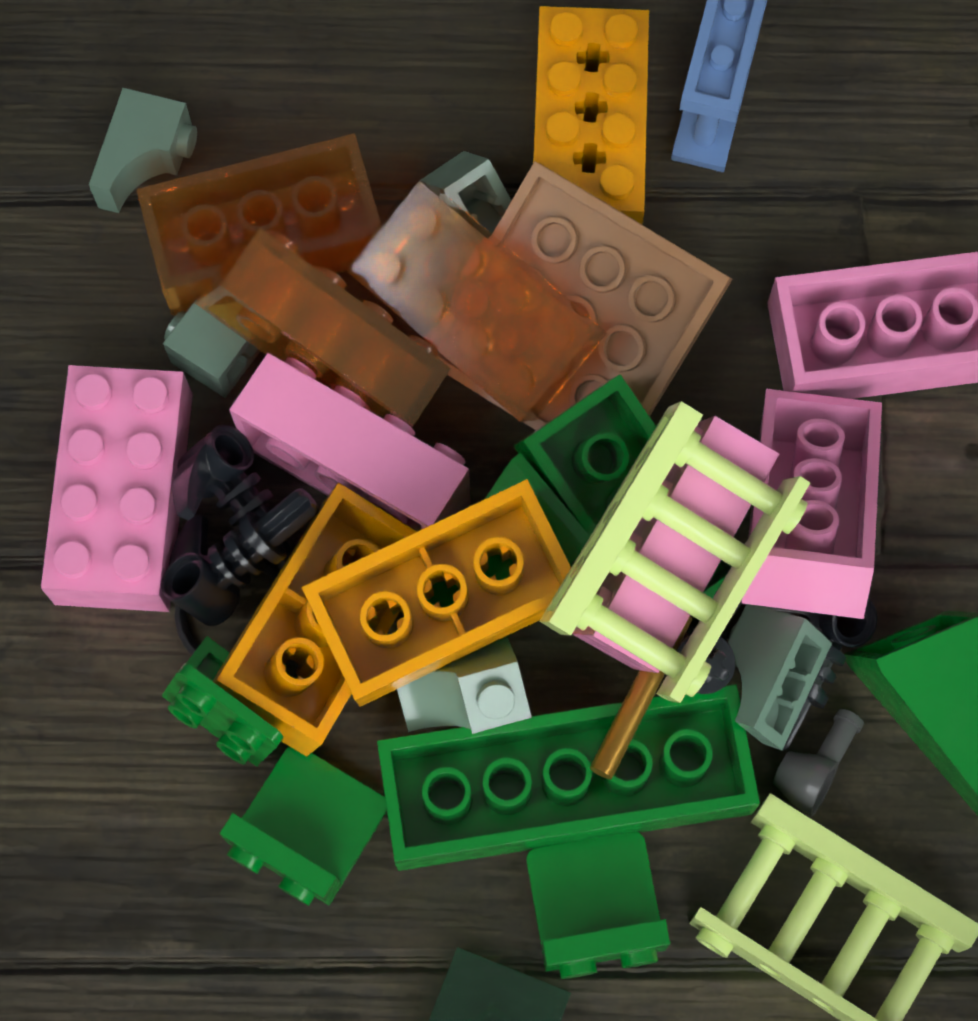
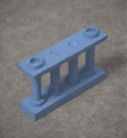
[671,0,767,172]

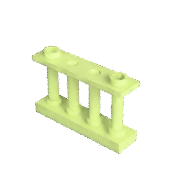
[539,401,810,703]
[689,793,978,1021]

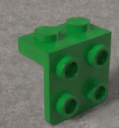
[161,636,284,767]
[219,746,387,906]
[526,832,670,979]

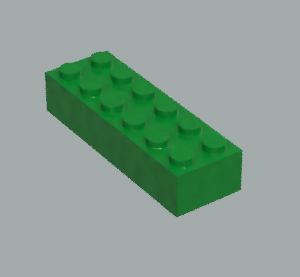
[377,684,760,871]

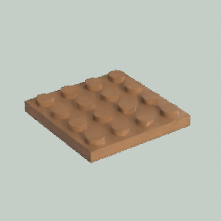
[421,161,733,430]

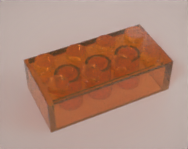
[136,133,387,316]
[347,181,607,422]
[195,228,451,426]

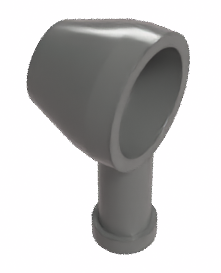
[773,709,864,816]

